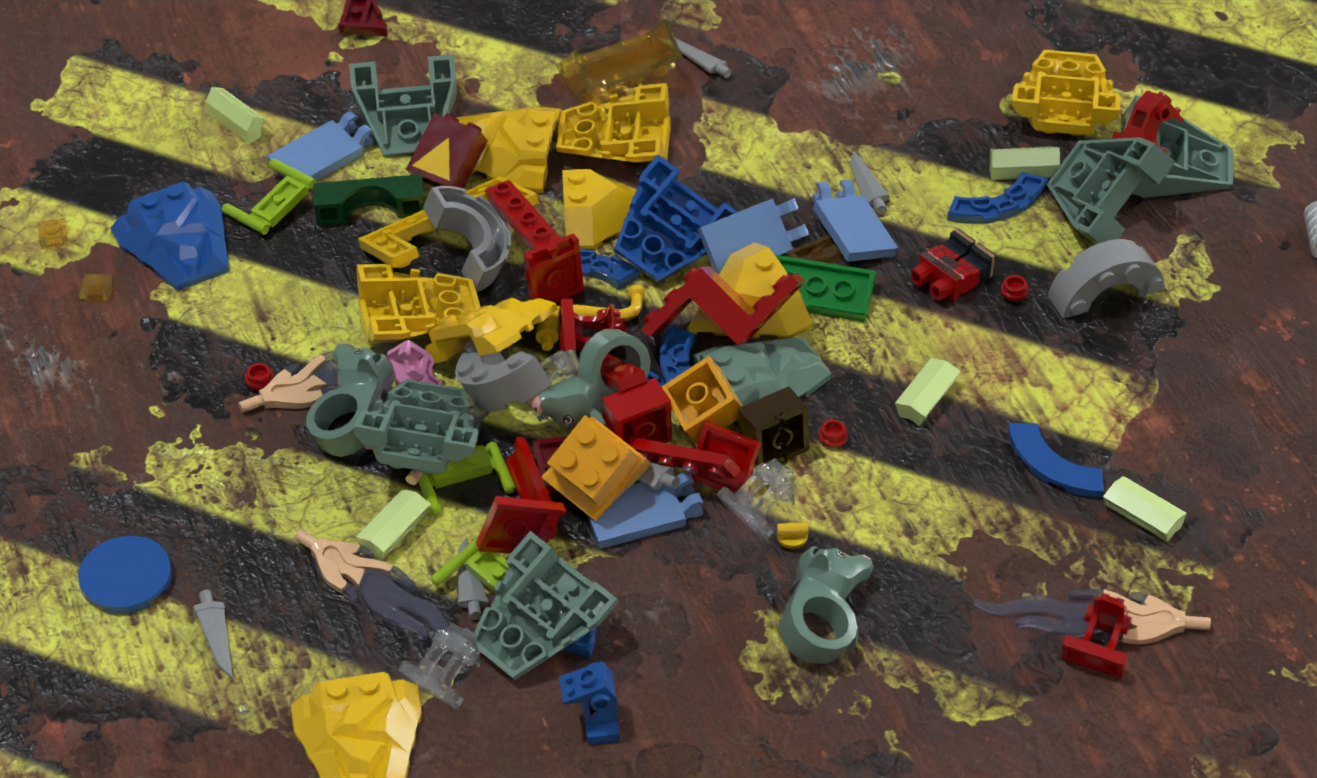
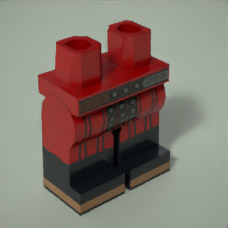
[911,228,996,301]

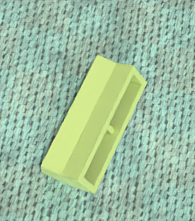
[206,87,265,144]
[989,147,1060,180]
[895,358,961,426]
[1103,476,1186,542]
[356,489,431,561]

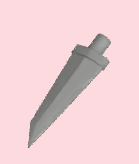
[661,37,732,78]
[850,151,890,214]
[637,463,680,491]
[457,537,489,620]
[193,590,233,678]

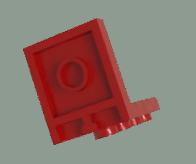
[485,180,584,303]
[476,437,566,554]

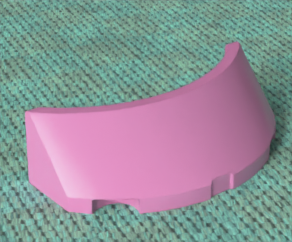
[365,340,442,449]

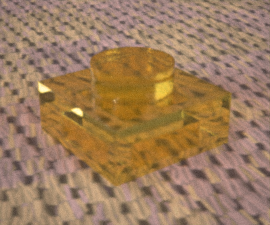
[38,218,69,249]
[79,273,114,302]

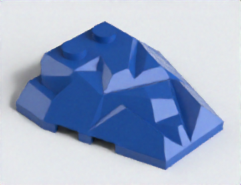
[614,155,738,283]
[110,182,229,291]

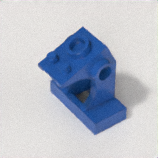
[559,661,620,745]

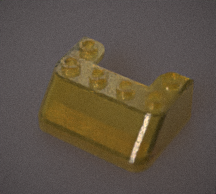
[557,19,683,103]

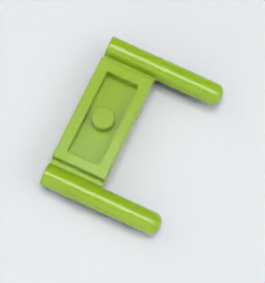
[221,159,317,234]
[418,442,516,515]
[431,537,509,594]

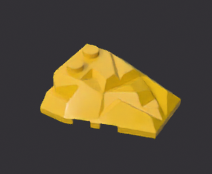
[1011,50,1121,136]
[556,83,671,163]
[456,106,562,193]
[357,264,481,344]
[425,298,558,363]
[291,672,422,778]

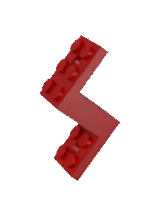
[641,266,806,345]

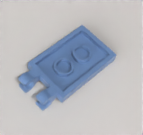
[267,111,375,181]
[812,180,898,262]
[697,198,809,275]
[586,472,704,549]

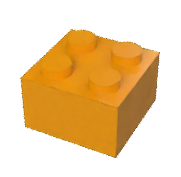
[662,355,743,444]

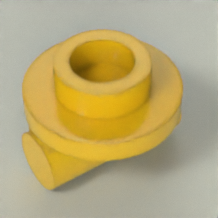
[777,522,808,549]

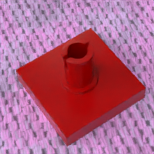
[691,421,761,500]

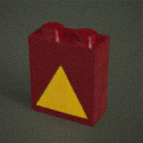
[405,113,488,189]

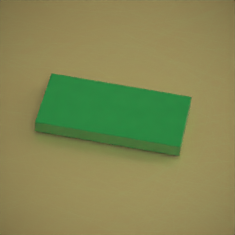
[774,254,876,322]

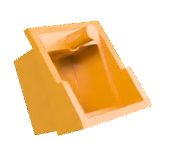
[541,415,652,521]

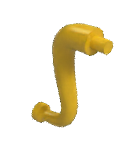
[535,285,645,351]

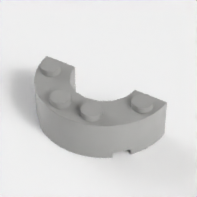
[423,186,511,292]
[1048,239,1165,319]
[455,339,552,411]

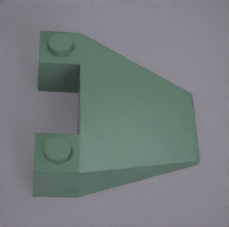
[349,54,457,157]
[1121,95,1233,198]
[1047,137,1175,245]

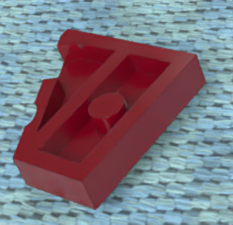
[338,0,388,36]

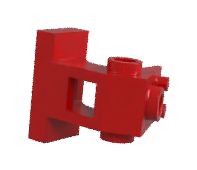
[1112,90,1184,154]
[558,299,627,363]
[1061,592,1132,679]

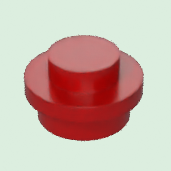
[1000,275,1029,301]
[245,363,274,390]
[818,420,848,447]

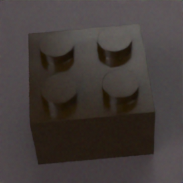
[738,386,809,472]

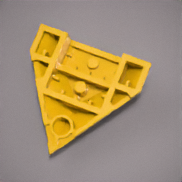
[562,169,636,250]
[687,242,812,339]

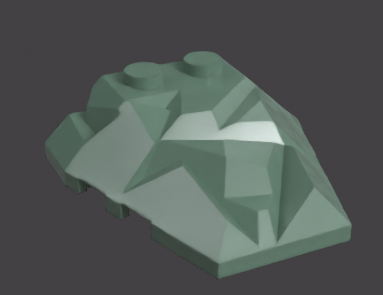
[689,336,831,432]
[353,379,478,474]
[470,531,619,680]

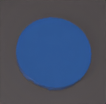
[78,536,172,614]

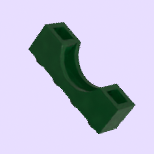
[313,174,425,225]

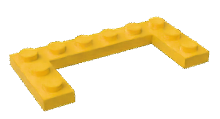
[358,176,539,268]

